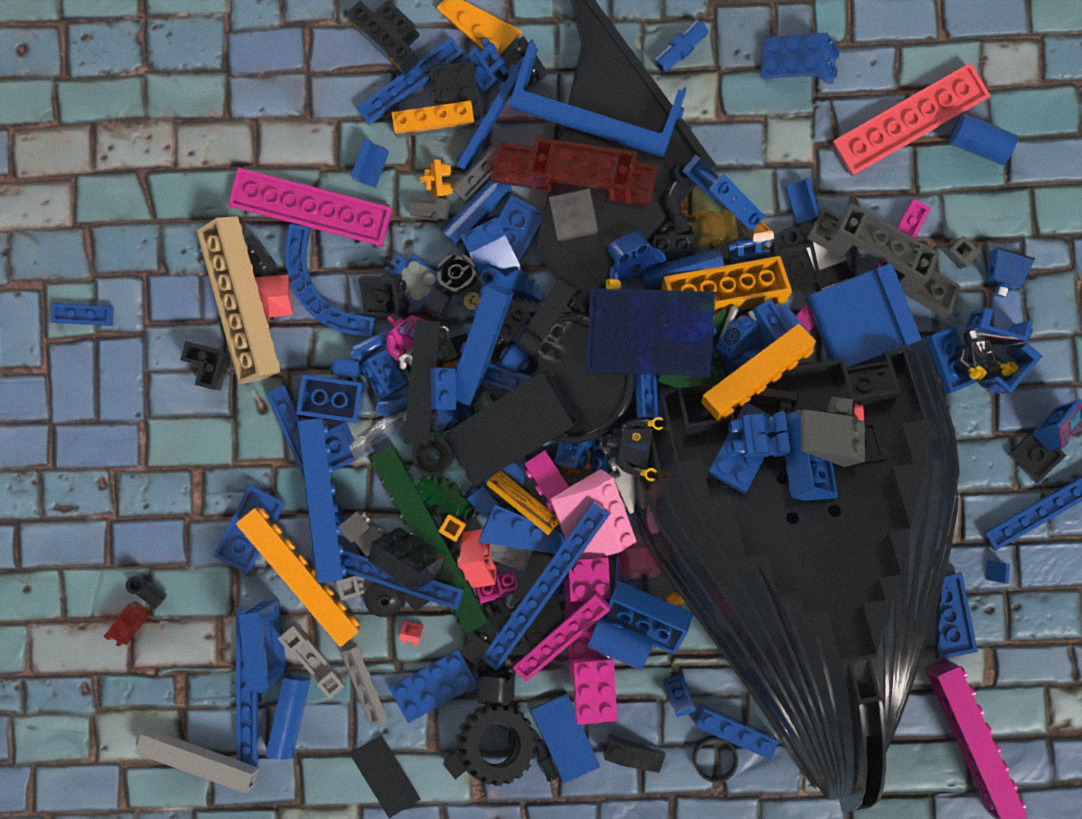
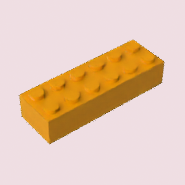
[661,256,792,314]

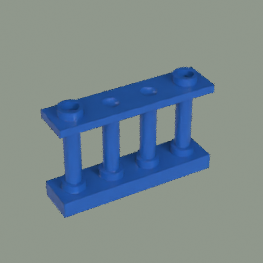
[683,155,765,232]

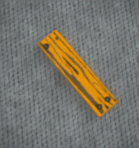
[486,471,559,535]

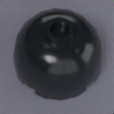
[437,254,477,295]

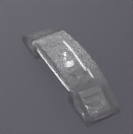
[349,411,407,460]

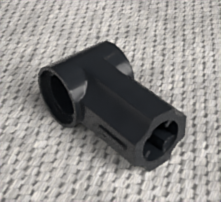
[125,573,167,609]

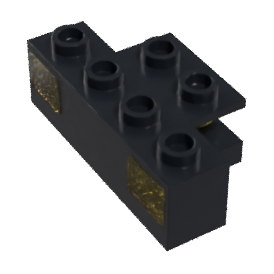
[346,0,420,76]

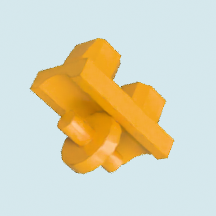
[419,160,452,199]

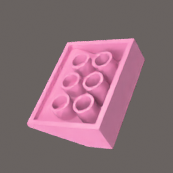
[550,469,636,559]

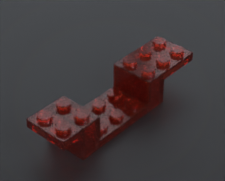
[491,137,658,207]

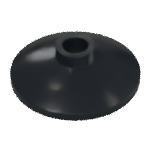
[364,582,404,617]

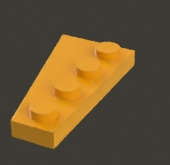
[437,0,522,59]

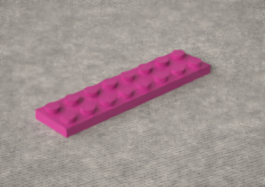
[228,167,393,247]

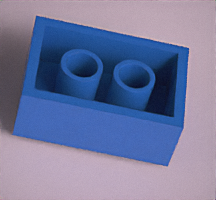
[296,374,366,423]

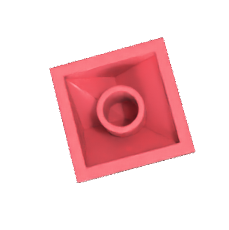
[255,275,293,317]

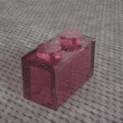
[619,548,663,579]

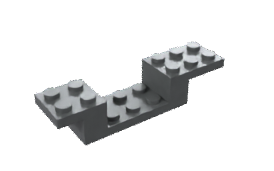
[807,203,961,318]

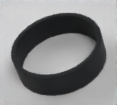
[693,735,738,783]

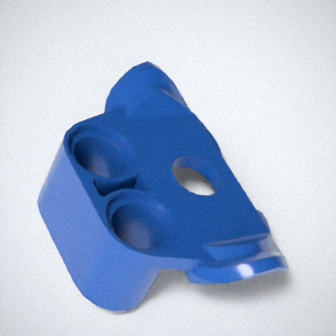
[608,231,666,283]

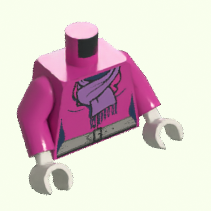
[386,311,449,369]

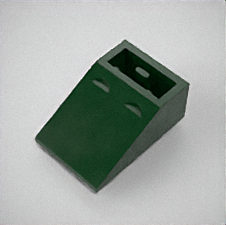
[657,341,725,388]

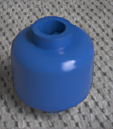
[499,344,530,373]

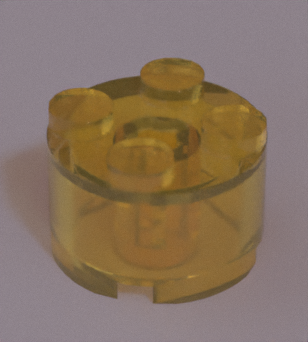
[696,209,739,246]

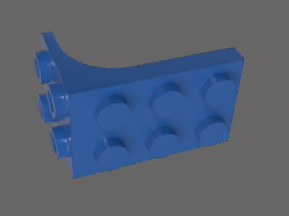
[761,32,839,84]

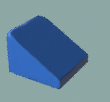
[986,560,1010,584]

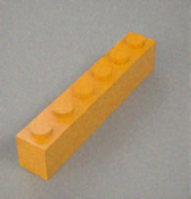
[702,324,816,421]

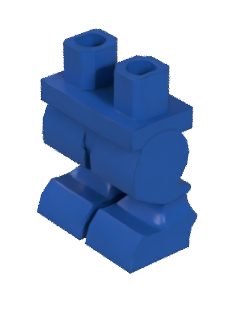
[728,411,790,458]

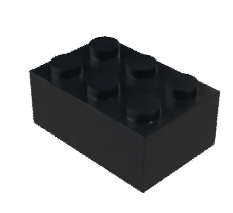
[368,527,445,592]

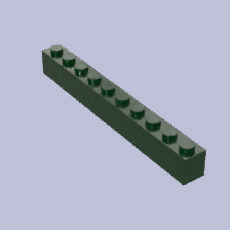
[370,445,489,633]

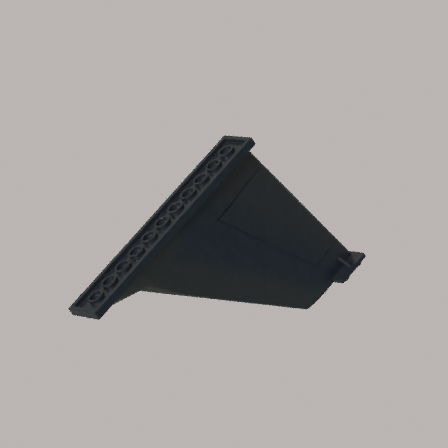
[535,0,717,314]

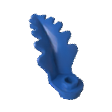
[480,267,544,303]

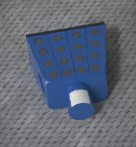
[987,247,1035,298]

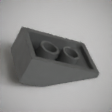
[801,410,865,467]

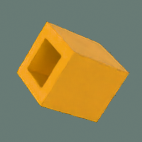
[438,513,468,542]

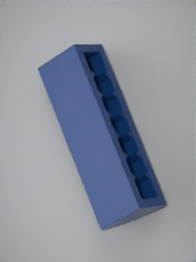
[440,174,512,247]
[642,248,724,291]
[265,674,311,759]

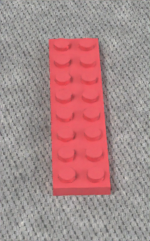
[832,62,991,177]

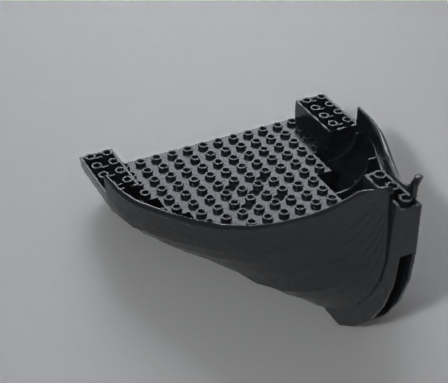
[625,348,960,813]

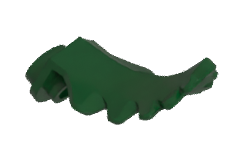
[416,476,476,521]

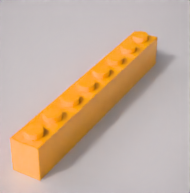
[236,506,360,647]

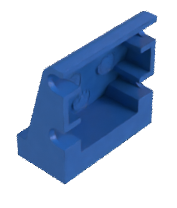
[805,263,922,368]

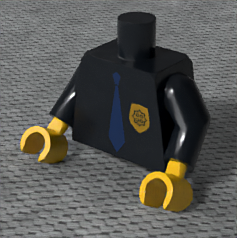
[602,417,663,481]

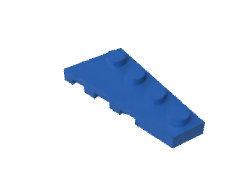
[478,504,566,554]
[936,572,978,660]

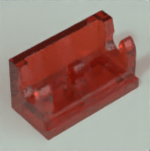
[103,601,151,646]

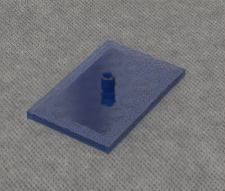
[586,289,716,377]

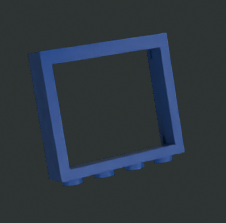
[238,600,287,693]

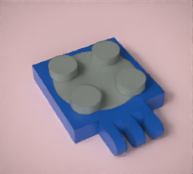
[384,253,440,310]

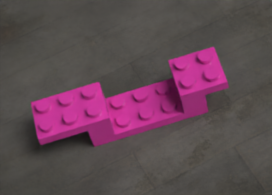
[563,557,617,725]

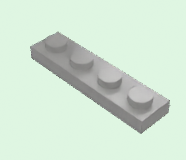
[340,646,388,726]

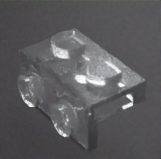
[490,544,534,572]

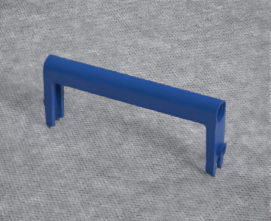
[510,39,686,157]

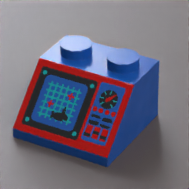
[1032,399,1082,451]

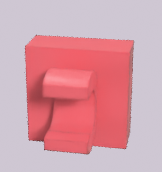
[399,620,424,646]

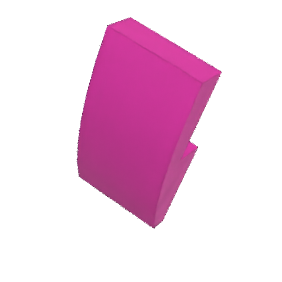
[475,571,518,604]

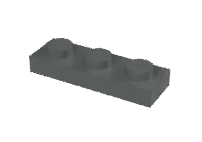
[451,144,507,202]

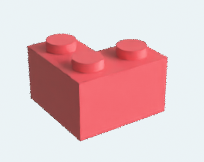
[457,529,497,588]

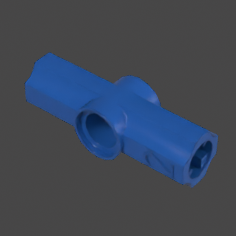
[653,19,709,74]

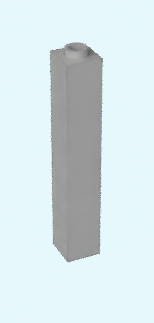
[135,729,259,793]

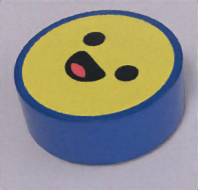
[463,291,481,312]

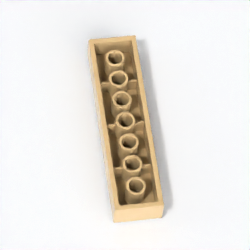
[197,216,280,384]

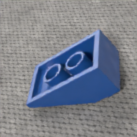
[460,217,524,281]

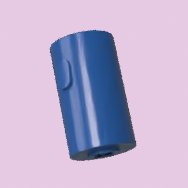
[949,114,1018,165]
[587,617,653,670]

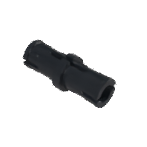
[533,739,559,782]

